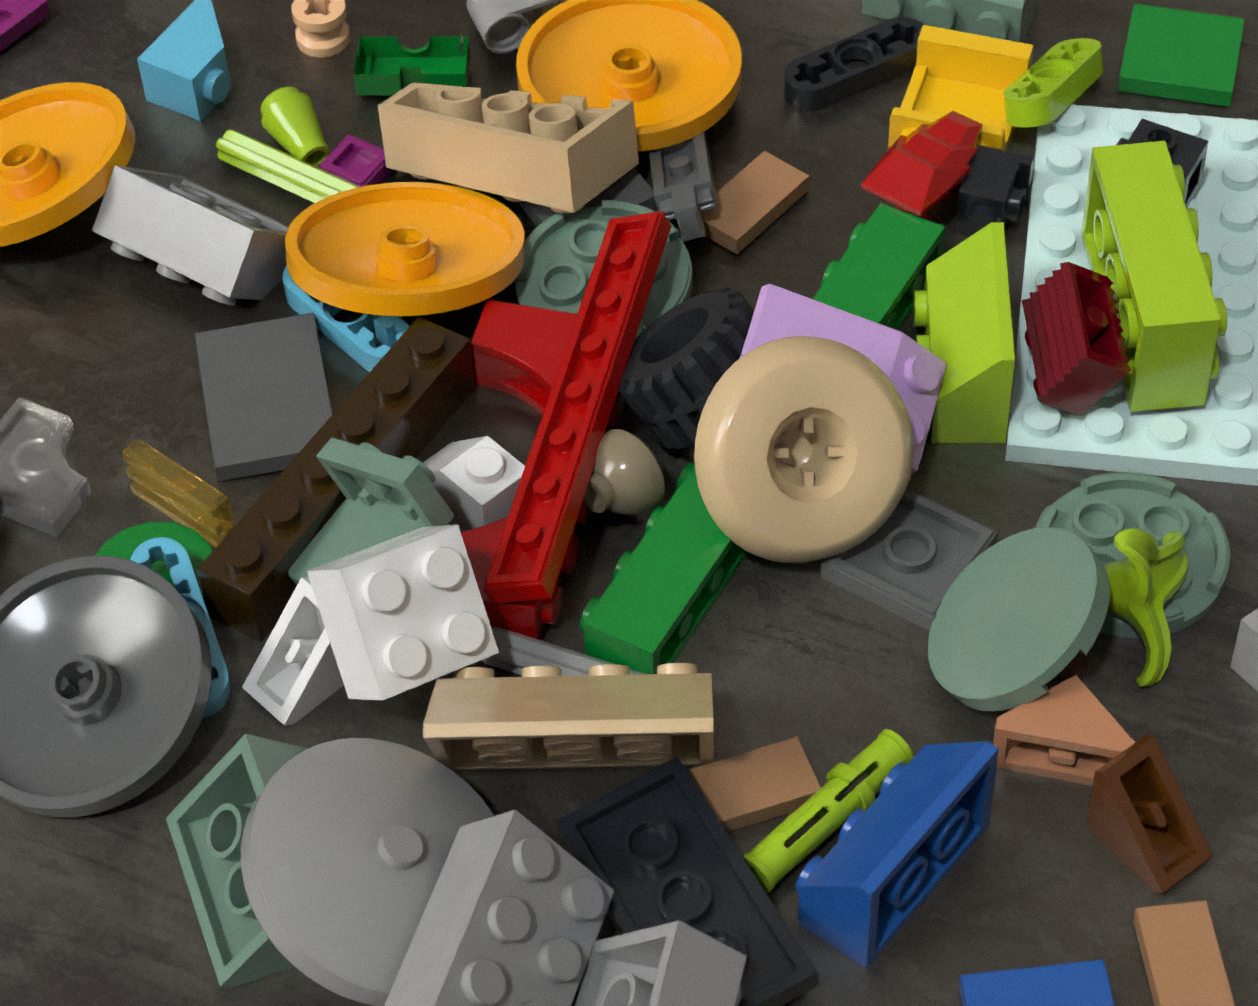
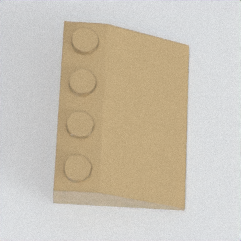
[423,663,714,771]

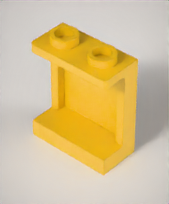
[888,25,1033,164]

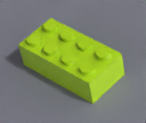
[1081,141,1227,412]

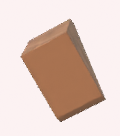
[993,675,1136,786]

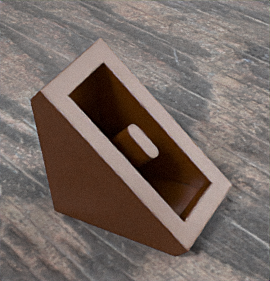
[1085,735,1213,893]

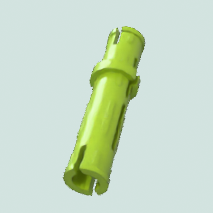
[742,729,914,893]

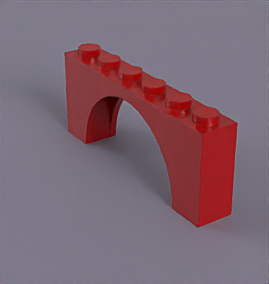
[460,300,624,640]

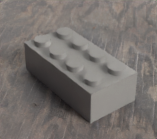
[384,810,615,1006]

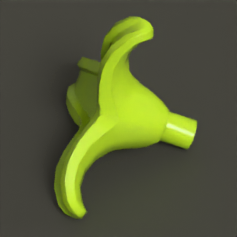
[1104,528,1189,687]

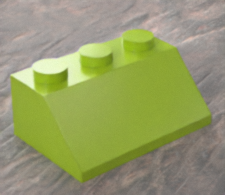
[913,222,1015,443]

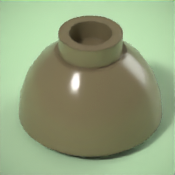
[583,429,665,515]

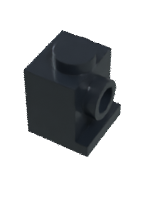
[955,145,1034,237]

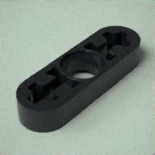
[784,17,924,111]

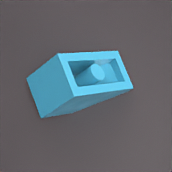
[137,0,232,122]

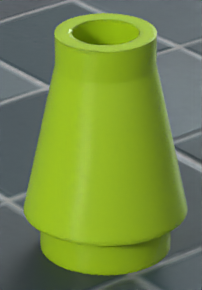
[260,87,331,167]

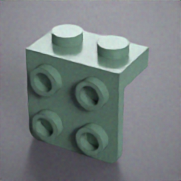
[288,437,455,585]

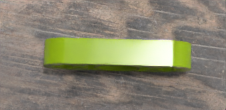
[1003,38,1104,128]

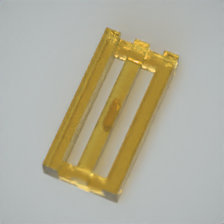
[121,439,234,548]

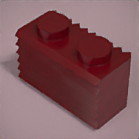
[1022,262,1132,416]

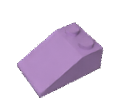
[740,284,947,473]

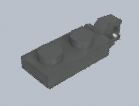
[649,132,717,242]

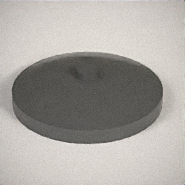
[0,556,211,817]

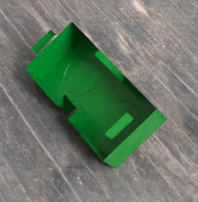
[354,33,471,96]

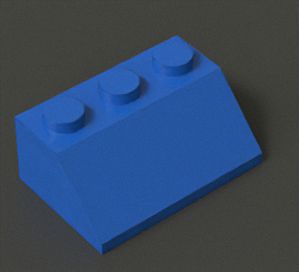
[796,741,999,970]

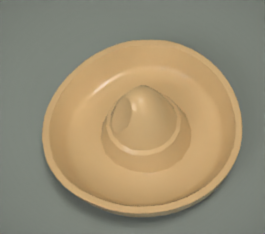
[694,336,914,563]

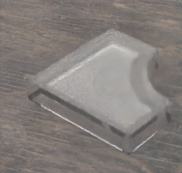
[0,397,91,537]

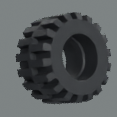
[618,288,754,449]

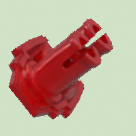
[861,111,982,221]

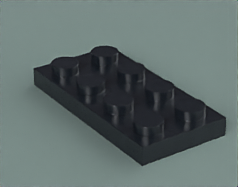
[556,756,819,1006]

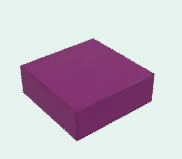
[317,134,395,187]

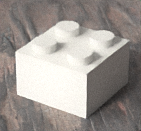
[307,524,499,700]

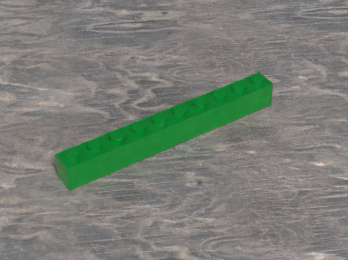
[579,203,945,674]

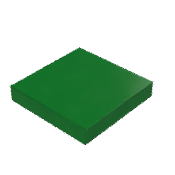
[1117,3,1245,107]

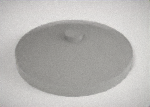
[241,738,494,1006]

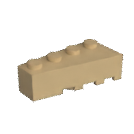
[378,83,639,213]

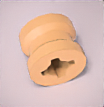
[291,0,350,58]

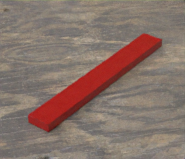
[483,211,671,604]

